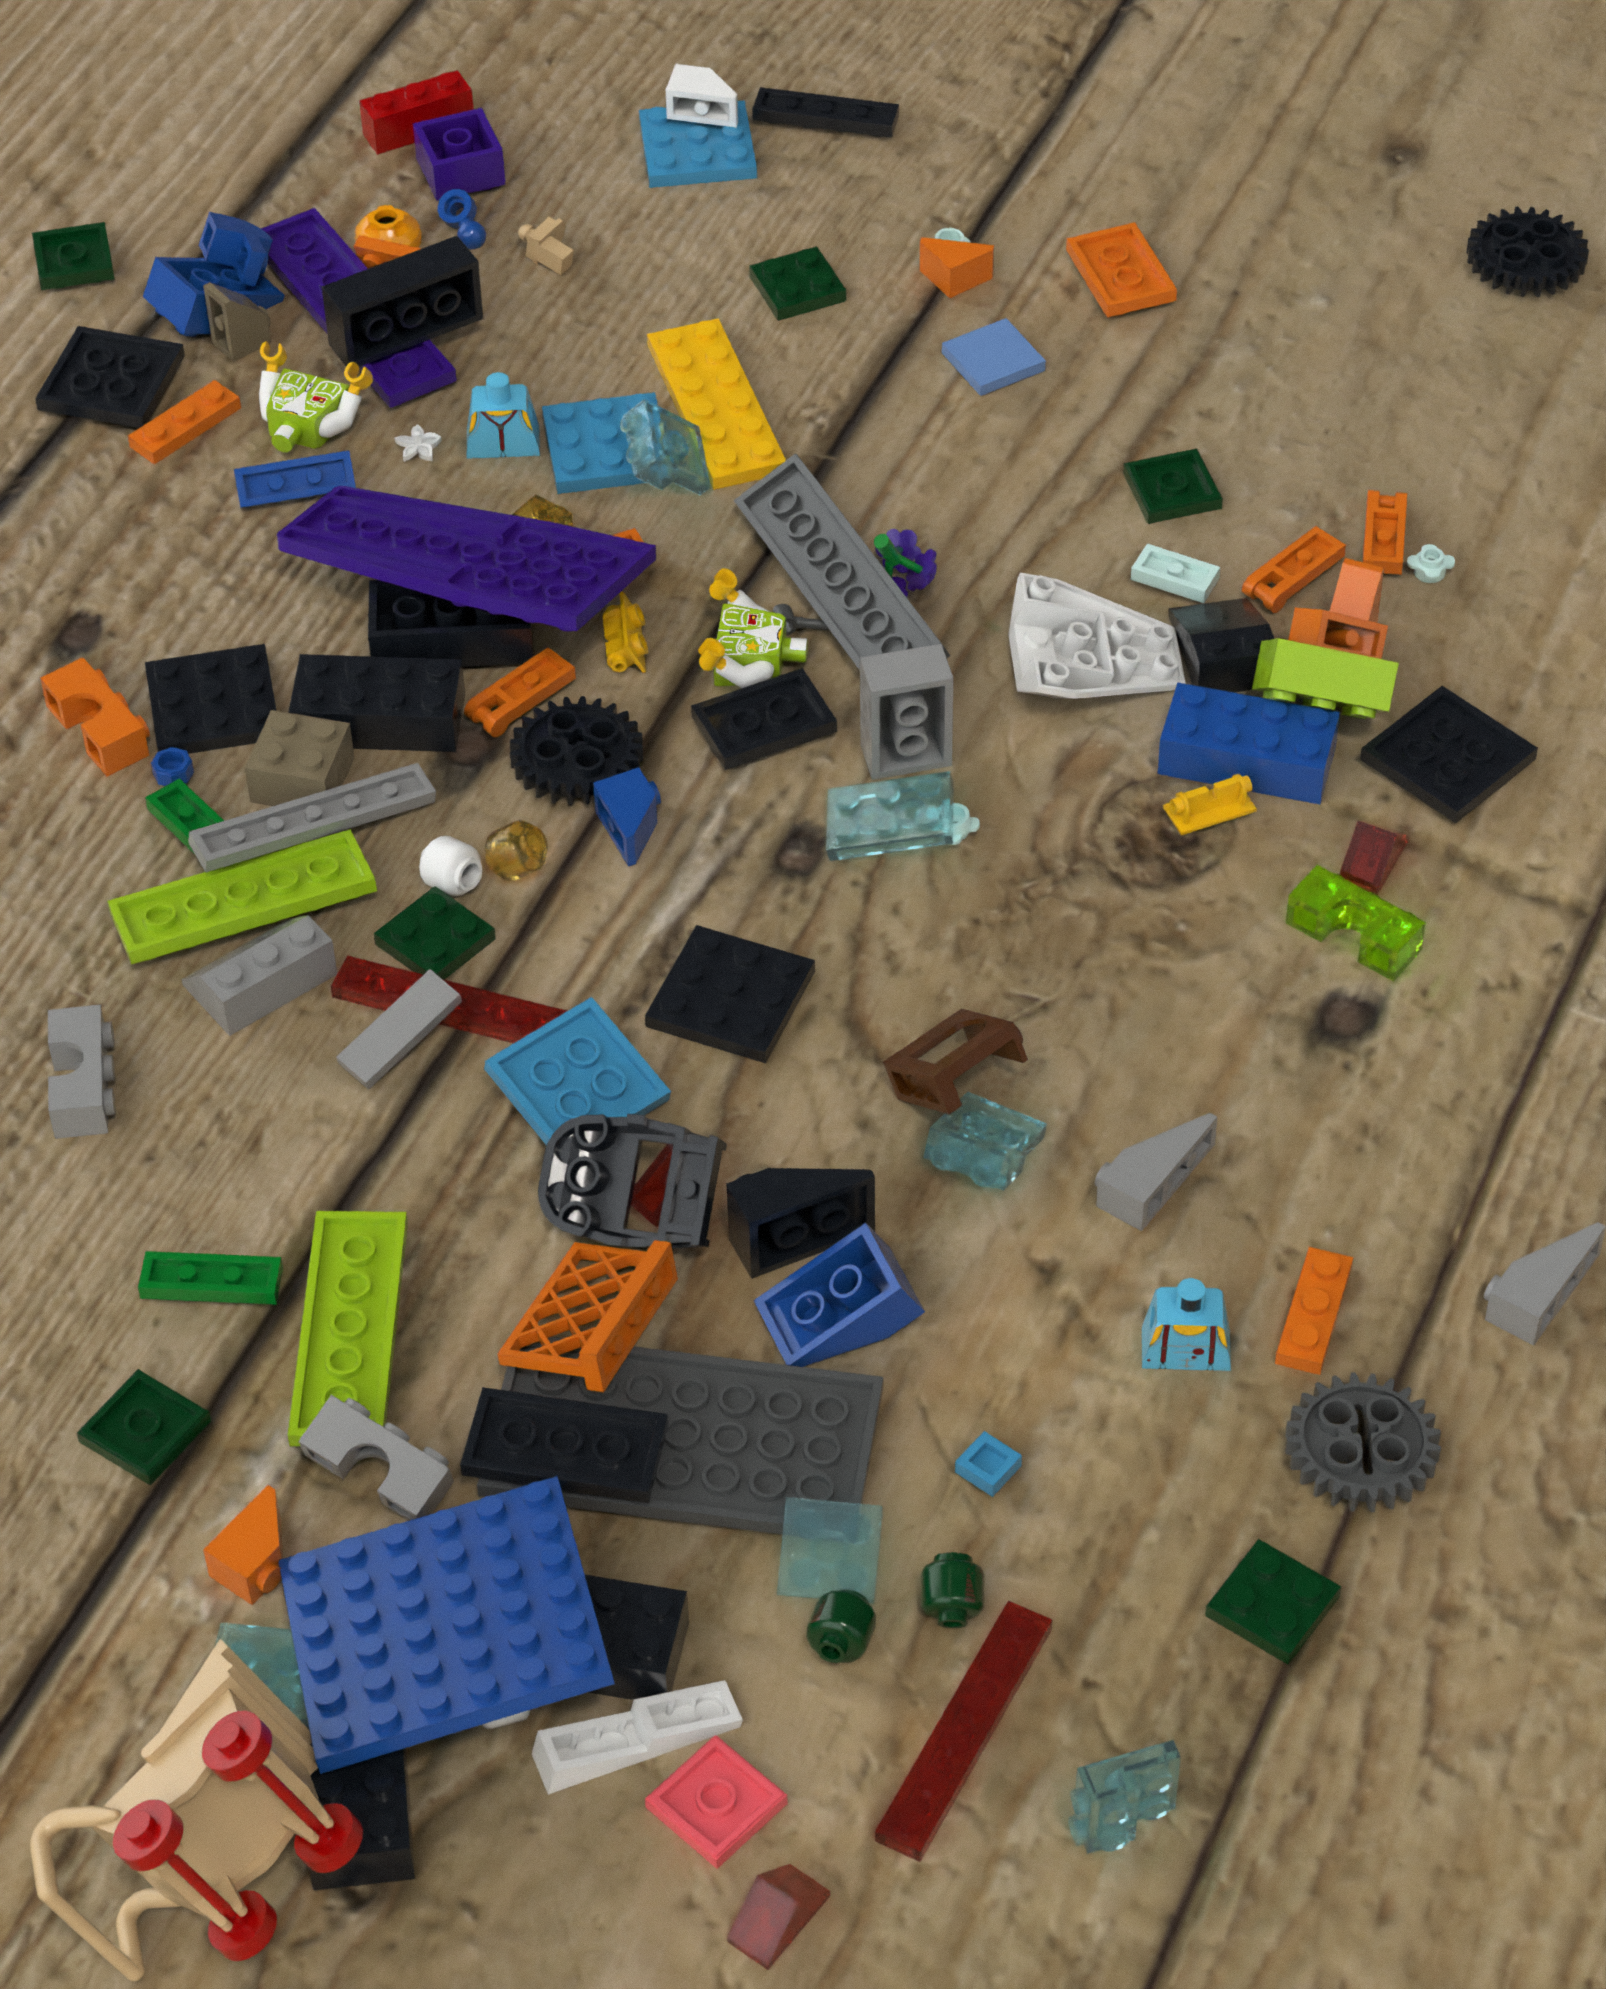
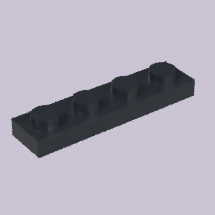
[752,87,899,138]

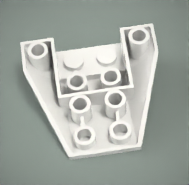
[1008,573,1186,699]

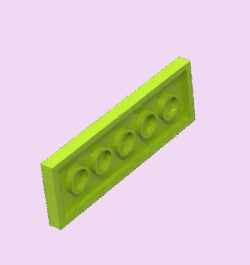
[107,829,377,965]
[287,1211,408,1446]

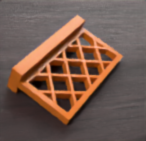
[497,1240,678,1392]

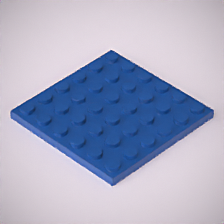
[278,1476,615,1774]

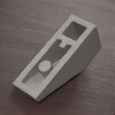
[1095,1113,1217,1231]
[1484,1222,1606,1345]

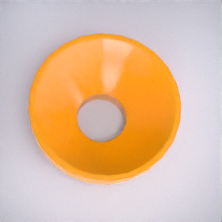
[355,205,422,248]

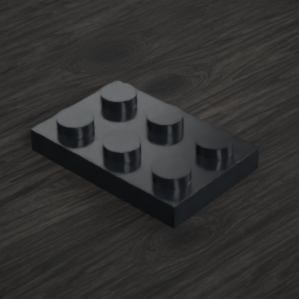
[691,668,837,770]

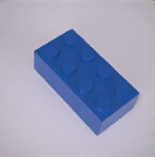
[1157,682,1340,804]

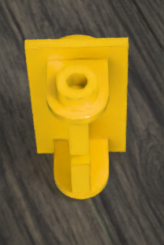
[602,591,649,673]
[1163,774,1257,835]

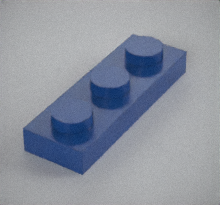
[234,450,356,509]

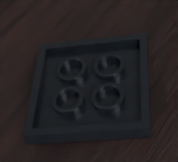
[35,326,185,428]
[145,644,277,754]
[1360,686,1538,823]
[645,925,815,1064]

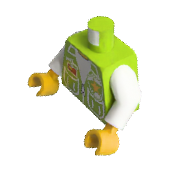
[259,341,373,453]
[698,568,808,688]

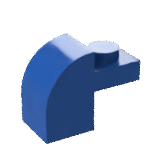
[199,212,273,287]

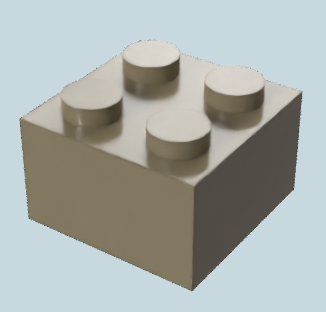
[245,710,355,806]

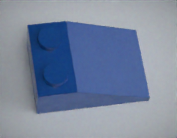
[143,257,285,337]
[753,1223,925,1367]

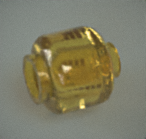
[485,820,548,881]

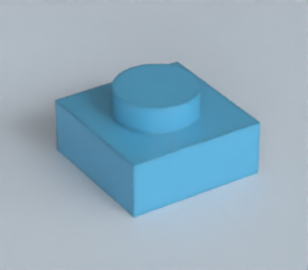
[955,1431,1022,1497]

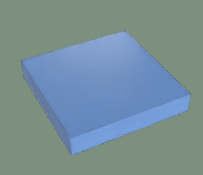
[942,318,1046,396]

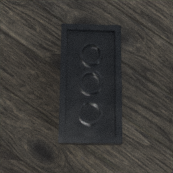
[460,1387,669,1503]

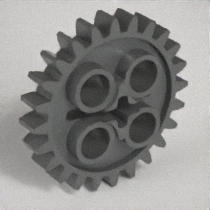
[1285,1372,1441,1512]

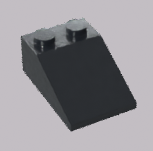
[1168,598,1275,693]
[726,1168,875,1279]

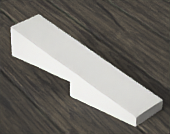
[532,1680,743,1794]

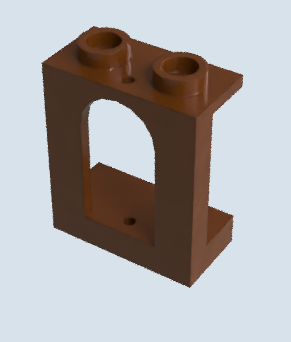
[883,1008,1028,1114]

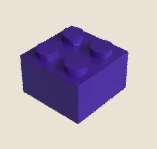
[413,108,506,201]

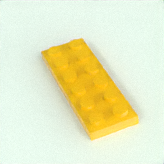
[647,318,786,490]

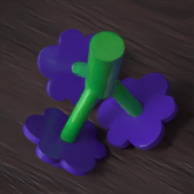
[874,529,937,598]

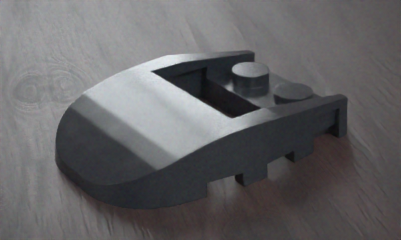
[538,1114,727,1250]

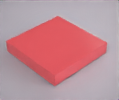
[645,1735,788,1869]

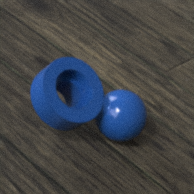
[437,189,486,250]

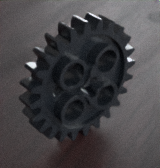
[1466,207,1589,297]
[509,696,644,806]

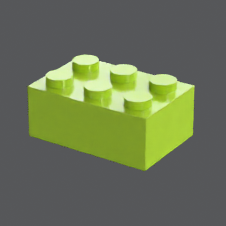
[1252,638,1399,720]

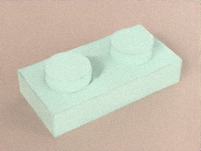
[1131,544,1220,603]

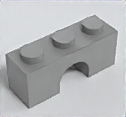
[48,1005,116,1139]
[298,1395,454,1521]

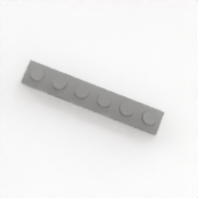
[188,763,436,872]

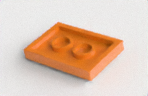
[1066,222,1177,318]

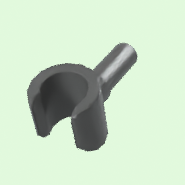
[773,604,829,636]

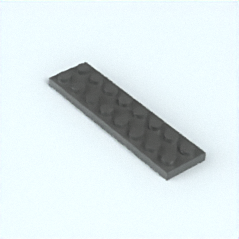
[734,453,951,670]

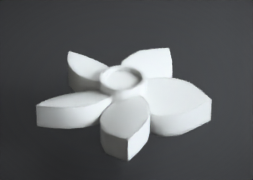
[395,424,441,462]

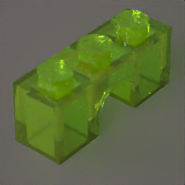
[1286,865,1426,982]

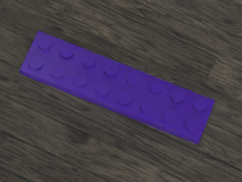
[261,208,457,408]

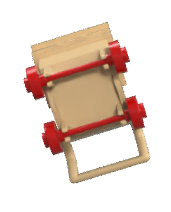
[30,1639,363,1981]

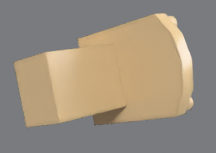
[518,216,574,275]

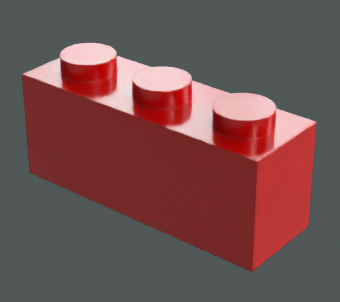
[359,70,474,155]

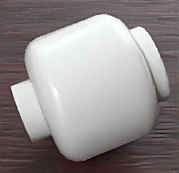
[419,836,483,897]

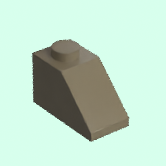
[203,282,271,362]

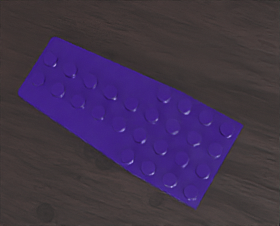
[277,486,656,632]

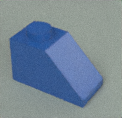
[593,767,661,867]

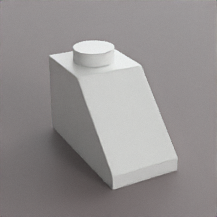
[666,64,738,128]

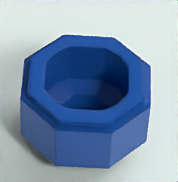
[151,747,194,786]

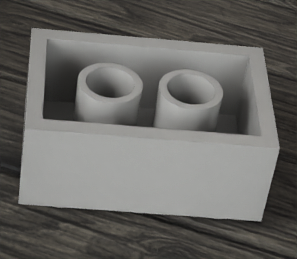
[860,644,953,780]

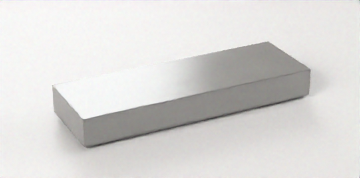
[336,969,462,1090]

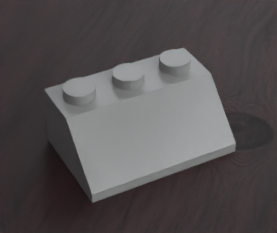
[181,915,337,1036]

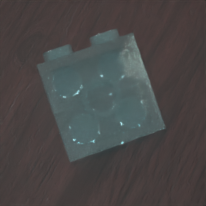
[620,399,711,495]
[923,1092,1047,1191]
[1068,1740,1181,1854]

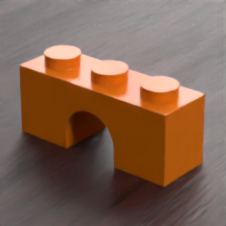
[40,657,150,777]

